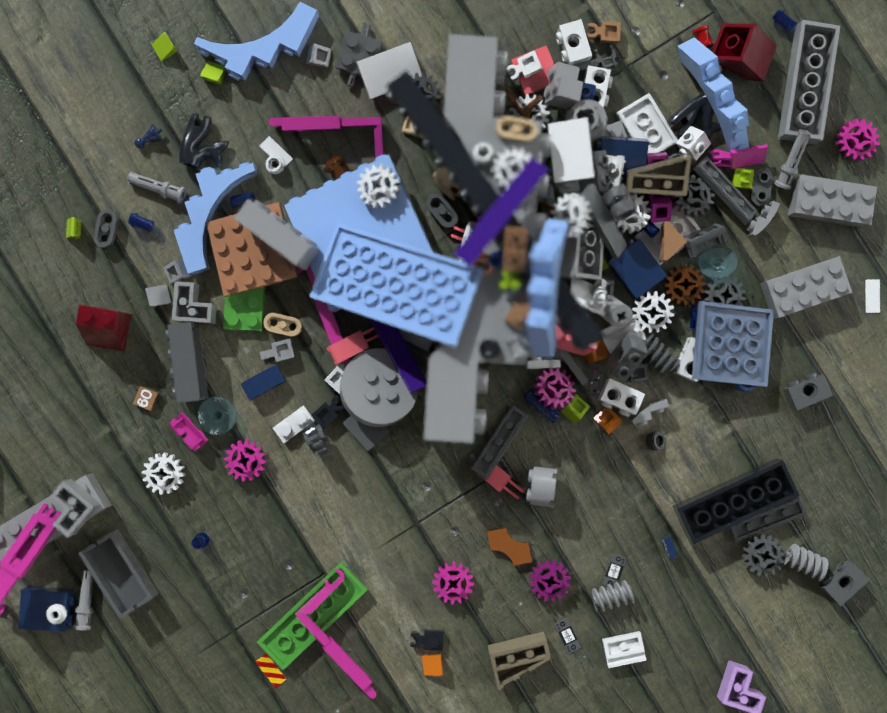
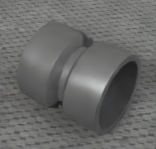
[602,184,637,222]

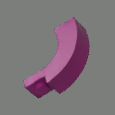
[645,152,672,222]

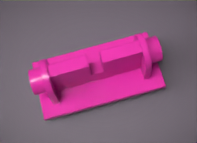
[169,412,208,452]

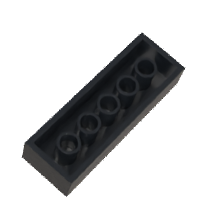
[672,458,800,544]

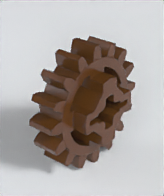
[663,264,706,306]

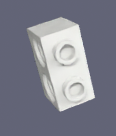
[584,65,613,108]
[672,337,698,382]
[598,378,645,417]

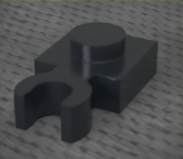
[311,396,345,429]
[410,629,443,651]

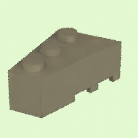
[625,155,691,196]
[488,631,551,690]

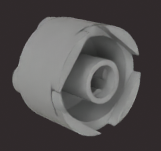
[526,466,557,508]

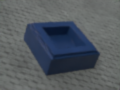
[661,535,677,558]

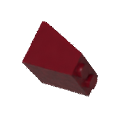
[712,23,777,81]
[76,305,131,351]

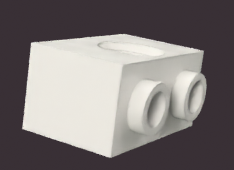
[556,19,592,66]

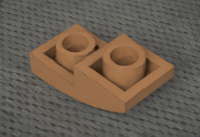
[504,227,527,272]

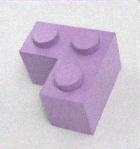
[717,660,766,713]

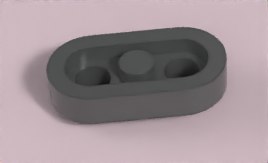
[750,168,773,207]
[427,194,458,229]
[93,209,119,248]

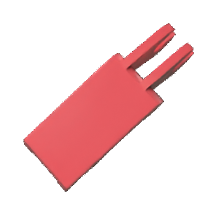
[556,324,597,356]
[327,327,379,365]
[470,465,524,499]

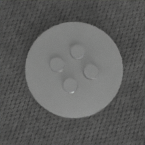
[340,348,418,427]

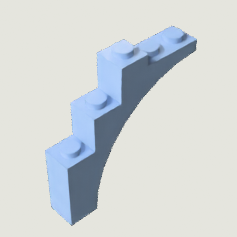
[194,2,319,81]
[678,37,750,152]
[174,162,258,276]
[526,220,568,359]

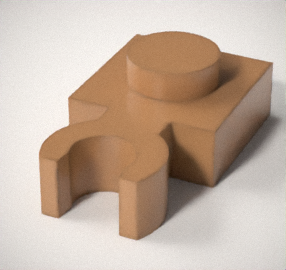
[587,21,621,44]
[505,292,531,331]

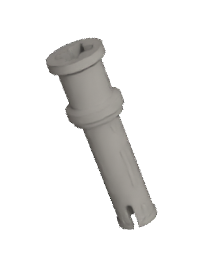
[775,129,811,189]
[127,172,187,204]
[73,570,94,630]

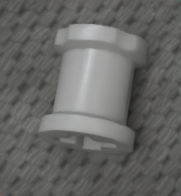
[504,334,528,360]

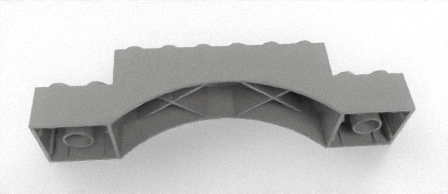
[424,34,551,443]

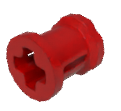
[692,25,715,48]

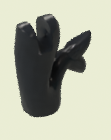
[667,93,722,141]
[179,113,229,168]

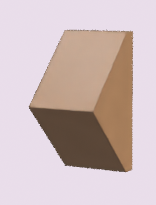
[660,221,687,262]

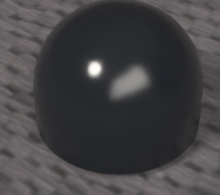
[479,339,501,360]
[646,431,665,451]

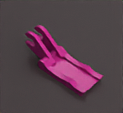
[709,144,768,169]

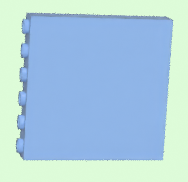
[284,154,434,312]

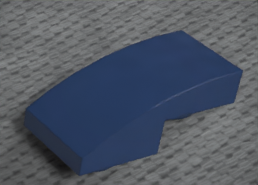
[241,364,285,401]

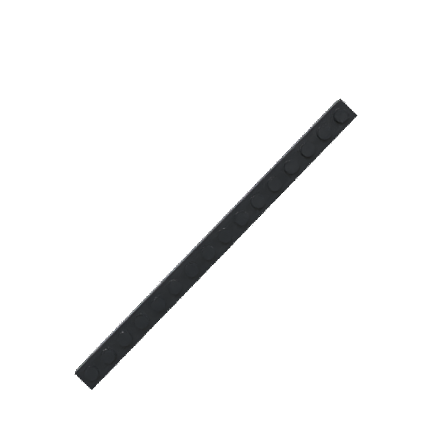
[386,70,604,351]

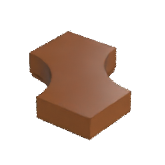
[487,527,532,566]

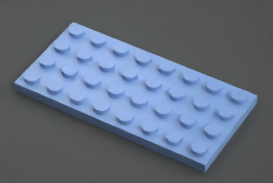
[309,223,484,347]

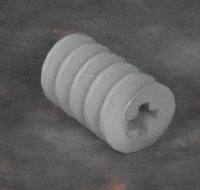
[599,295,633,328]
[782,544,828,581]
[592,580,635,613]

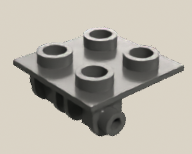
[343,416,396,452]

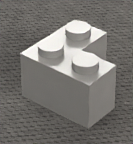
[544,62,583,109]
[172,281,217,324]
[50,479,101,537]

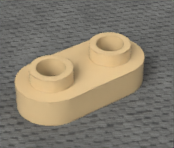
[496,116,537,142]
[263,313,302,337]

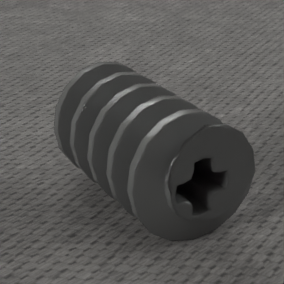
[645,333,680,374]

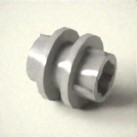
[568,100,608,141]

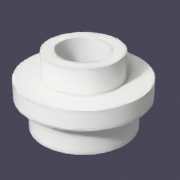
[473,143,493,164]
[266,155,285,174]
[46,604,67,624]

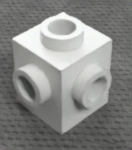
[676,126,711,161]

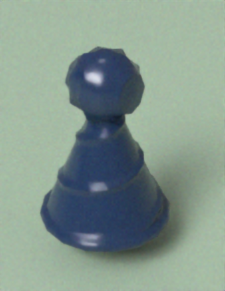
[134,124,163,148]

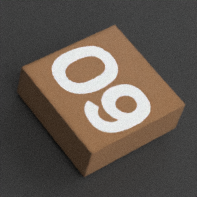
[133,386,159,411]

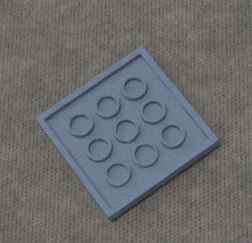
[692,301,774,387]

